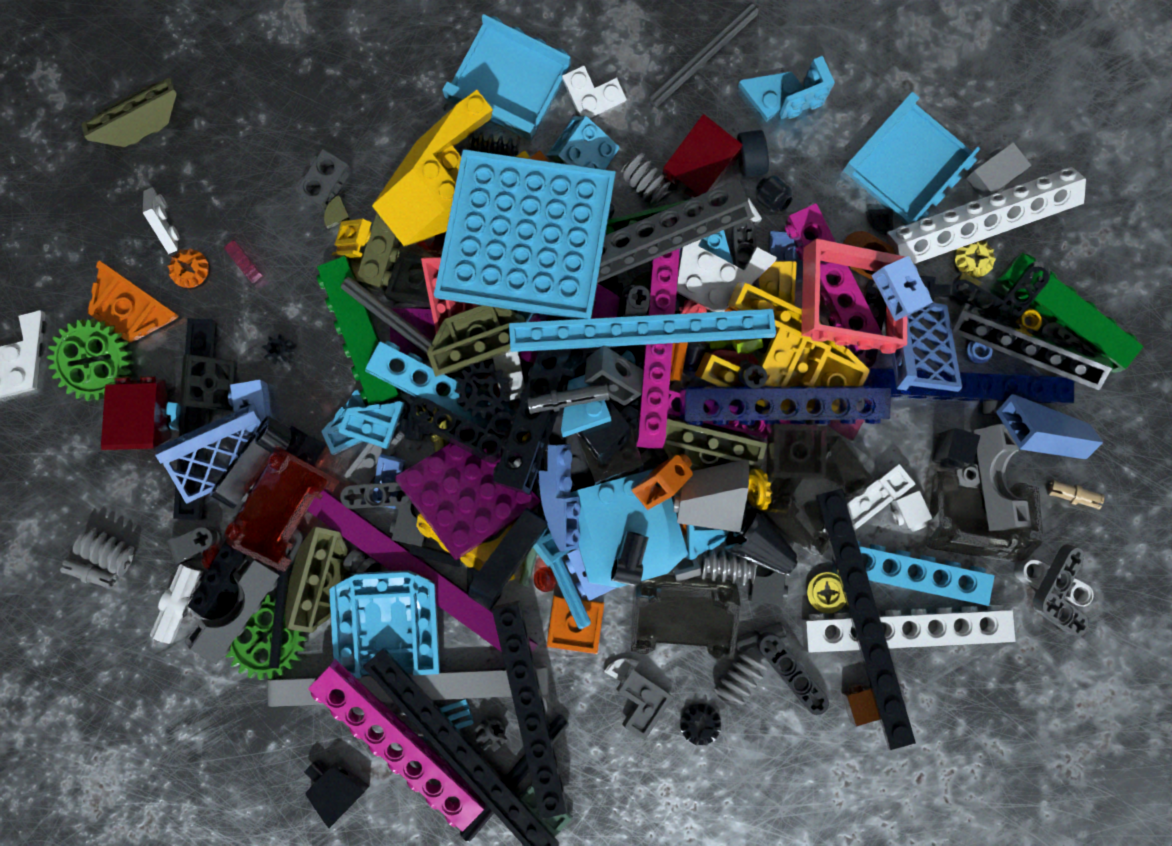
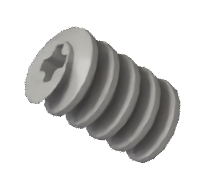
[621,153,672,209]
[73,527,135,577]
[701,548,757,585]
[714,653,768,712]

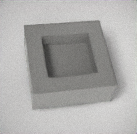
[672,556,701,582]

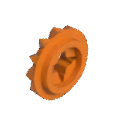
[167,248,209,288]

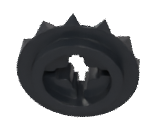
[680,703,721,746]

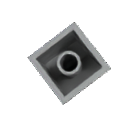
[673,460,749,532]

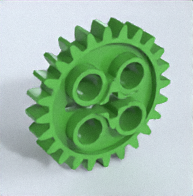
[47,319,133,401]
[225,595,308,680]

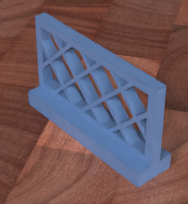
[885,303,962,392]
[155,403,272,504]

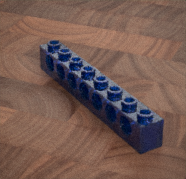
[863,368,1074,407]
[680,386,891,425]

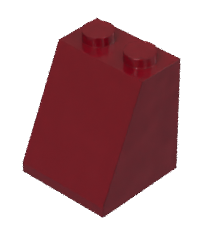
[662,114,743,200]
[101,375,171,450]

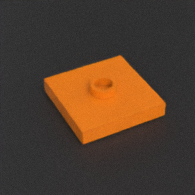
[546,595,604,654]

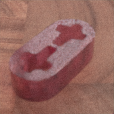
[224,239,263,283]

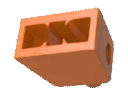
[631,454,693,510]

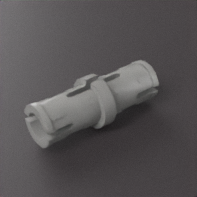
[60,557,117,589]

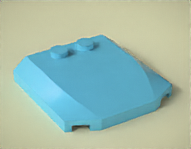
[570,469,688,588]
[329,570,440,678]

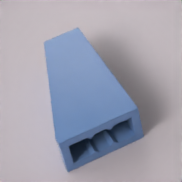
[996,394,1103,459]

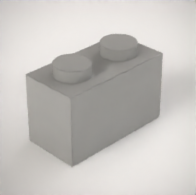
[966,142,1032,198]

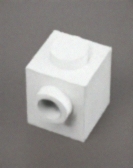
[890,490,932,532]

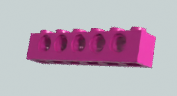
[785,203,883,354]

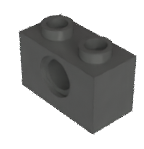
[584,346,643,406]

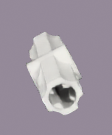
[150,563,203,644]

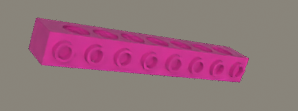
[636,248,680,449]
[308,659,485,832]

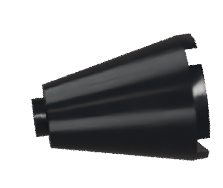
[724,507,798,574]

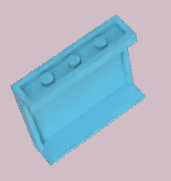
[442,14,571,141]
[843,92,980,225]

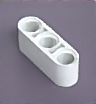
[1014,559,1094,606]

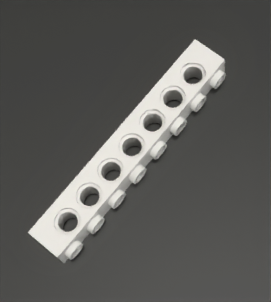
[887,167,1086,264]
[802,605,1016,653]

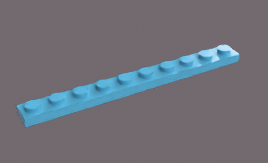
[509,309,776,352]

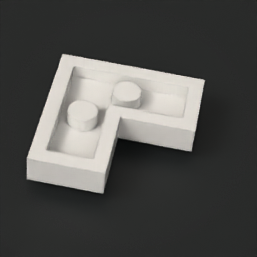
[562,66,627,119]
[143,187,180,254]

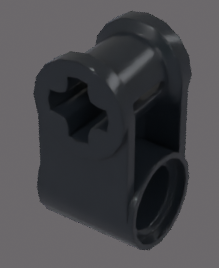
[617,285,650,317]

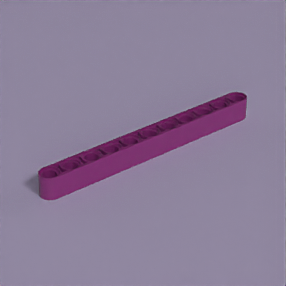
[299,483,538,653]

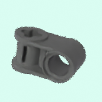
[166,526,221,565]

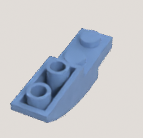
[539,444,580,551]

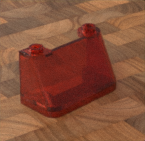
[225,449,339,572]

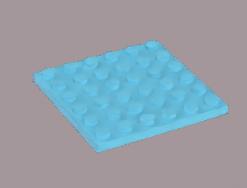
[434,150,615,320]

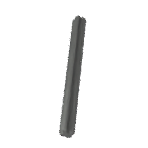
[648,2,759,107]
[341,277,467,378]

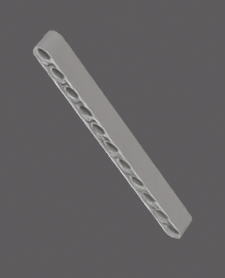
[267,666,548,707]

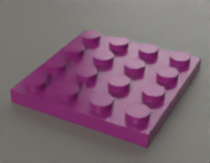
[396,432,541,560]

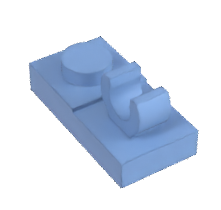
[372,454,406,509]

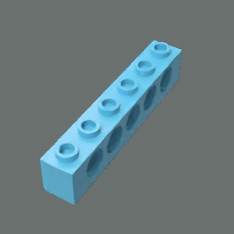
[365,341,517,431]
[832,541,995,606]

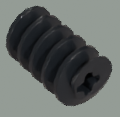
[467,132,520,157]

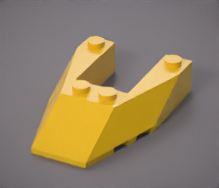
[372,90,531,246]
[695,282,870,417]

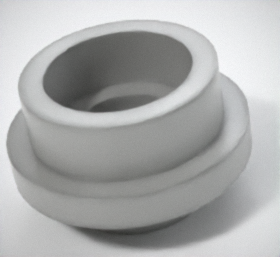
[956,463,981,488]

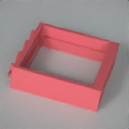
[801,239,907,354]

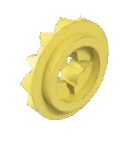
[955,240,996,278]
[806,572,846,613]

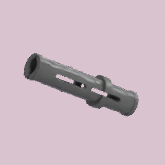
[527,383,610,414]

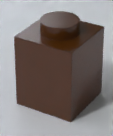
[841,683,880,727]

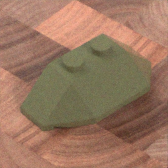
[81,77,177,147]
[427,305,526,377]
[663,418,767,472]
[285,526,349,633]

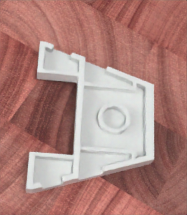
[677,240,777,312]
[0,310,46,398]

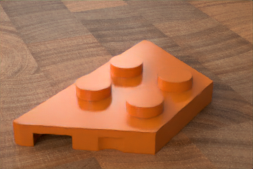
[87,260,179,343]

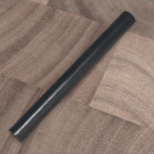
[269,563,289,669]

